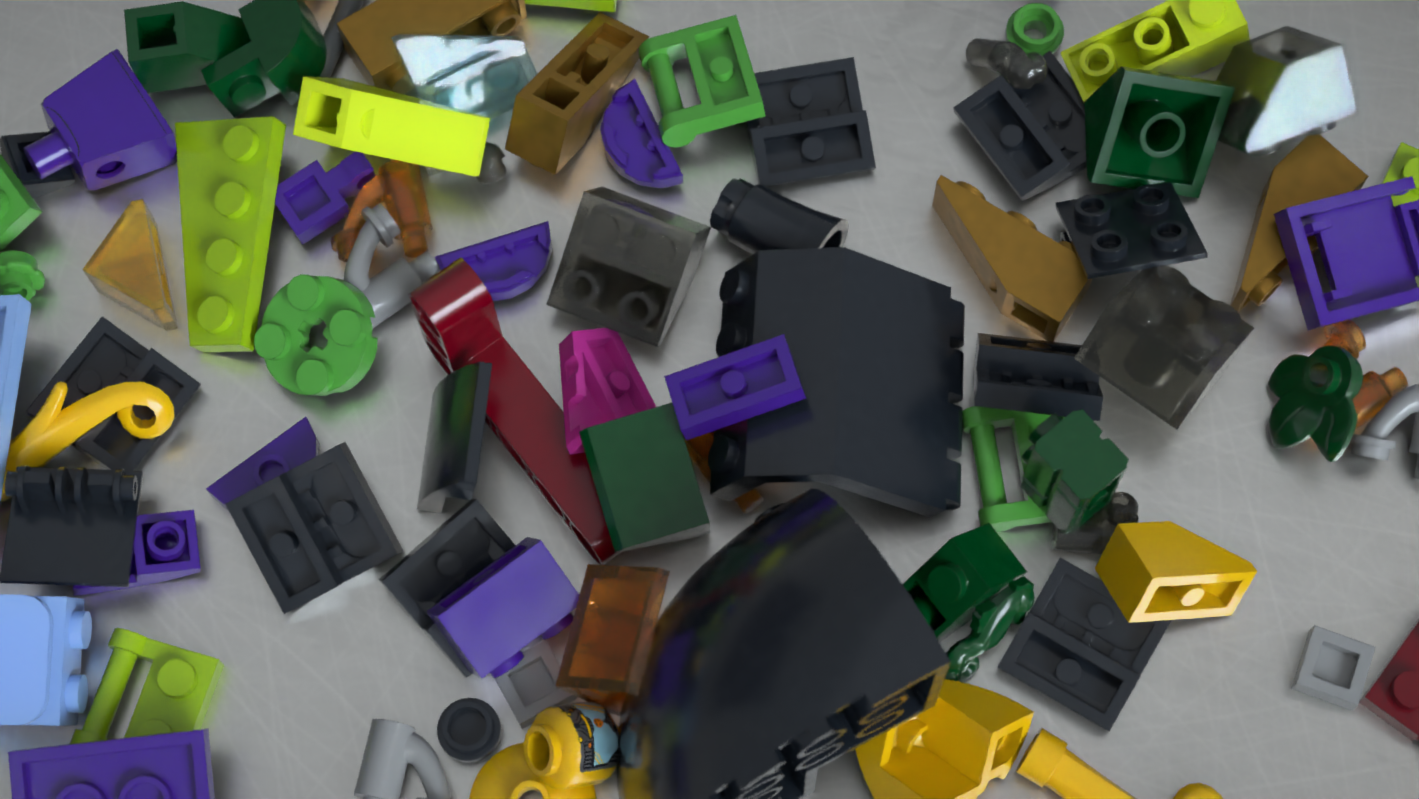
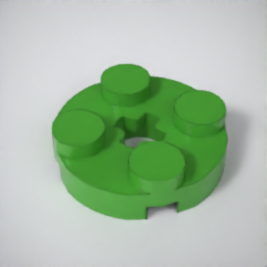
[254,274,378,396]

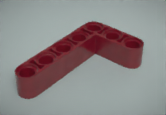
[408,257,623,567]

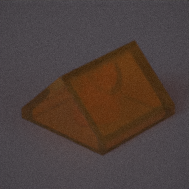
[555,564,670,716]

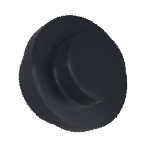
[437,698,501,762]

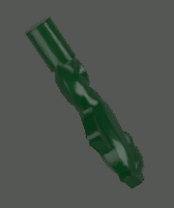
[945,576,1035,683]

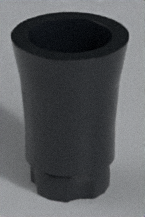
[710,178,848,254]

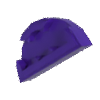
[600,79,684,189]
[435,221,552,301]
[206,417,320,510]

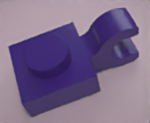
[275,152,380,245]

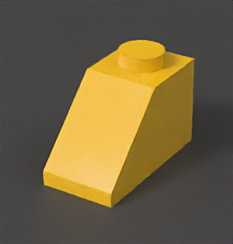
[1095,521,1257,623]

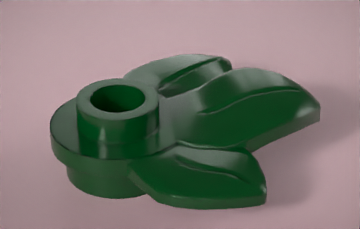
[1268,345,1363,462]

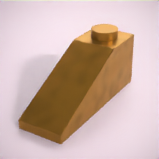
[505,12,650,175]

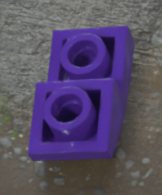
[72,510,201,596]

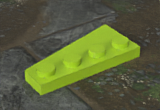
[175,116,286,352]

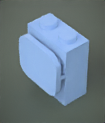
[0,594,92,726]

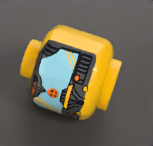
[524,702,619,790]

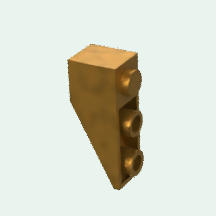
[337,0,527,94]
[1229,130,1368,315]
[932,175,1092,342]

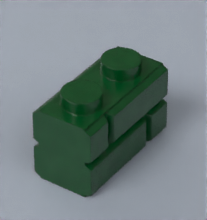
[1020,409,1129,535]

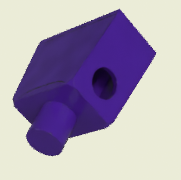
[24,49,177,191]

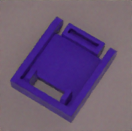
[1274,176,1419,331]

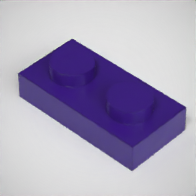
[664,334,806,441]

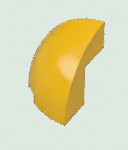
[855,679,1034,799]

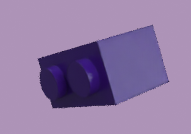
[426,537,584,679]

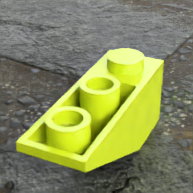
[1060,0,1251,104]
[293,76,490,176]

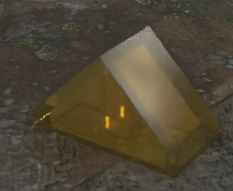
[82,199,178,331]

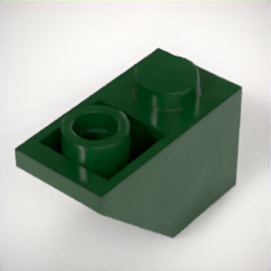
[124,1,251,93]
[903,523,1027,643]

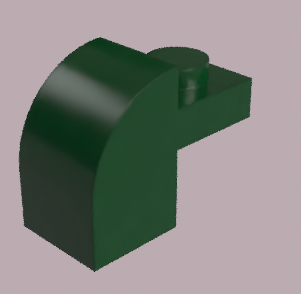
[201,0,327,118]

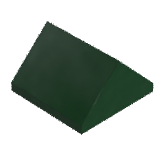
[1084,66,1235,198]
[579,402,710,552]

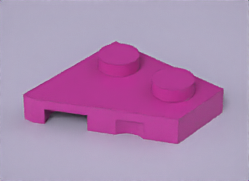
[559,327,656,454]

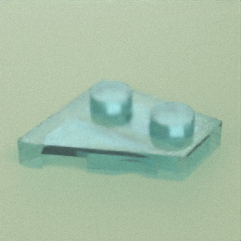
[391,34,537,119]

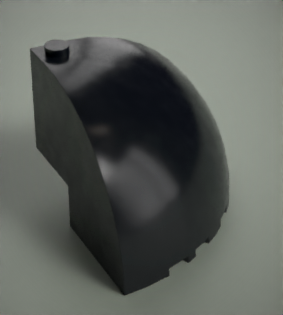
[617,488,951,799]

